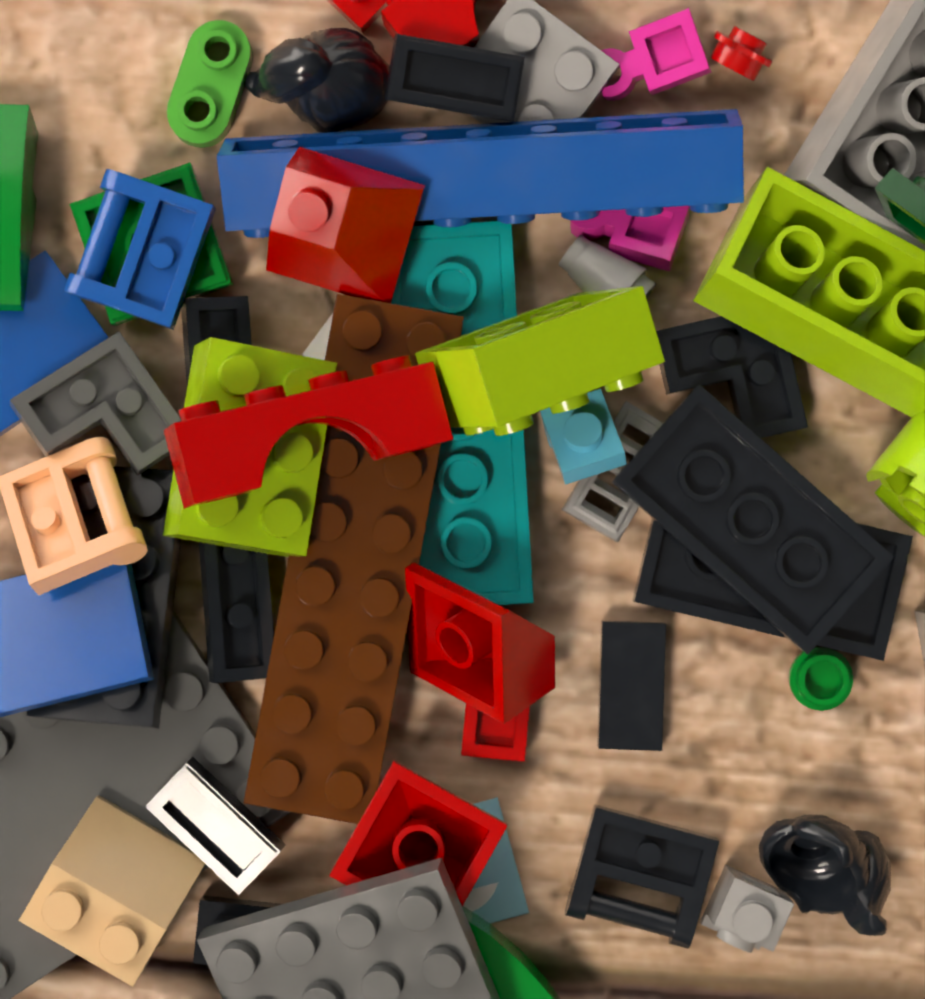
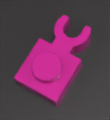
[601,8,712,101]
[570,206,690,272]

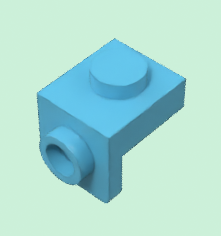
[540,389,627,485]

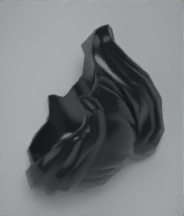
[244,28,390,133]
[759,815,891,936]

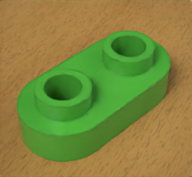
[167,20,253,148]

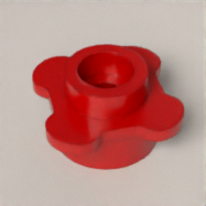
[710,26,773,81]

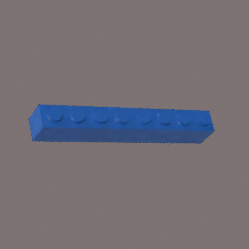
[217,109,744,238]

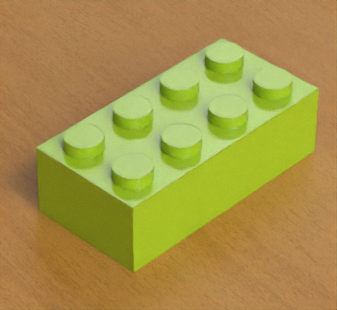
[693,166,925,417]

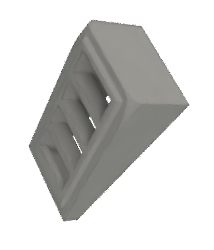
[561,401,663,542]

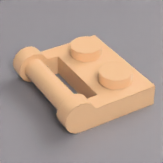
[0,437,148,596]

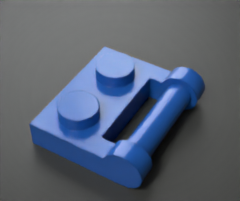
[63,169,216,330]

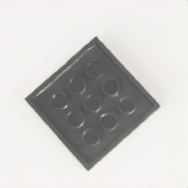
[197,858,500,999]

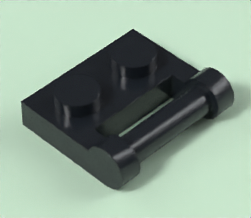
[565,804,719,949]

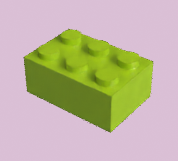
[415,286,665,436]
[163,337,337,557]

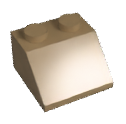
[19,795,205,987]

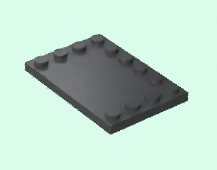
[0,610,290,999]

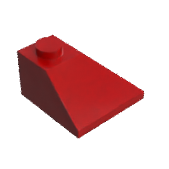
[266,146,425,303]
[405,562,555,724]
[329,760,508,907]

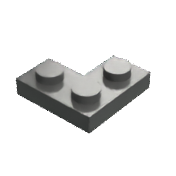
[10,332,181,476]

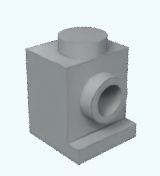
[700,865,794,953]

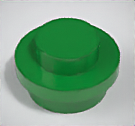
[788,647,853,711]

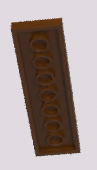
[243,294,464,824]

